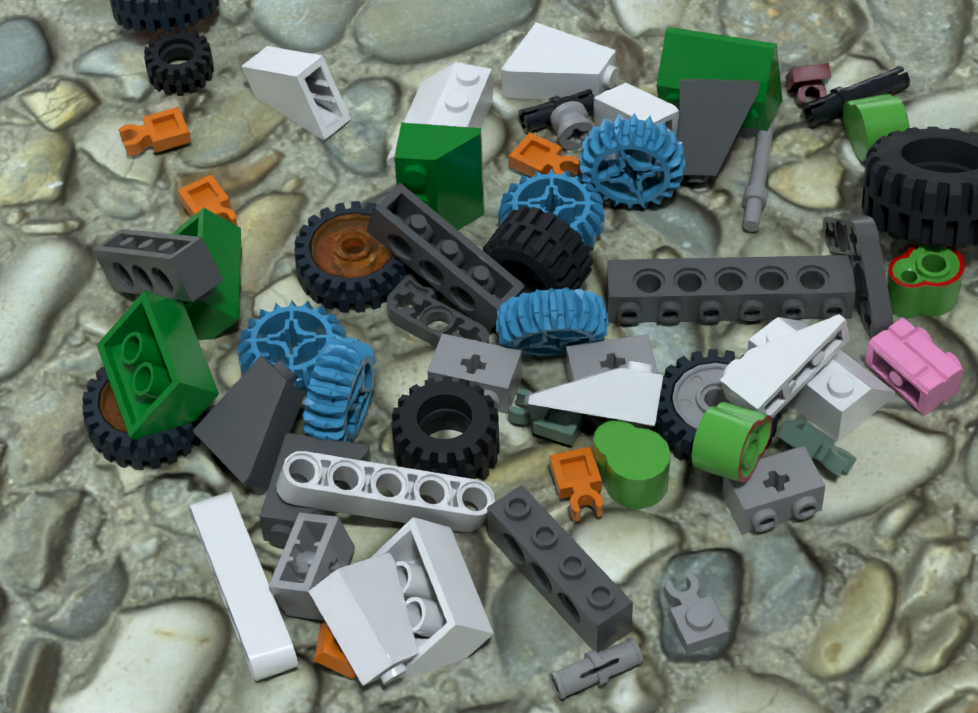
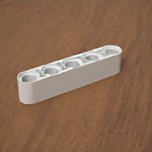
[276,451,495,532]
[189,491,298,681]

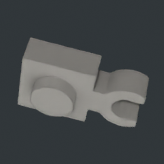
[665,573,729,654]

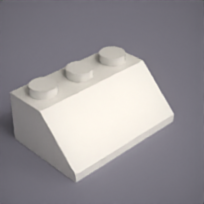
[386,62,493,167]
[748,317,895,443]
[371,517,494,679]

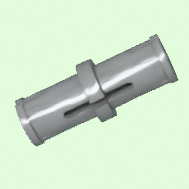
[549,637,643,700]

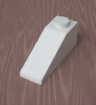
[720,314,850,418]
[524,361,663,426]

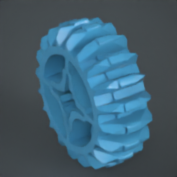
[579,113,686,209]
[498,168,605,249]
[496,287,609,358]
[237,300,347,395]
[303,336,376,443]

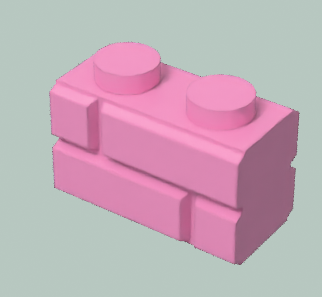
[865,318,964,416]

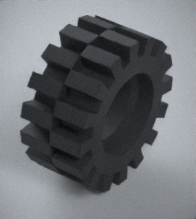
[144,28,214,96]

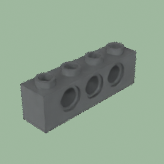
[366,183,525,333]
[92,229,224,303]
[487,485,633,653]

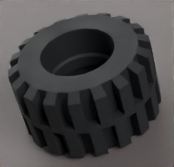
[483,207,593,294]
[391,377,500,480]

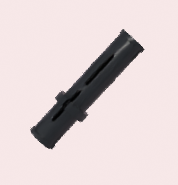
[802,66,910,126]

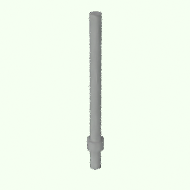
[743,59,783,232]

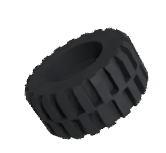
[861,126,978,249]

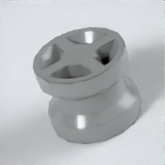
[550,101,594,150]

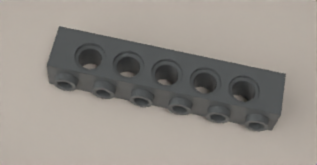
[607,255,856,324]

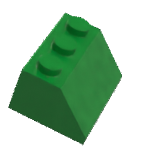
[656,27,783,131]
[394,122,485,230]
[172,207,242,340]
[97,290,219,439]

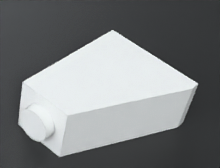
[501,22,619,99]
[241,46,351,140]
[594,83,679,137]
[308,552,419,686]

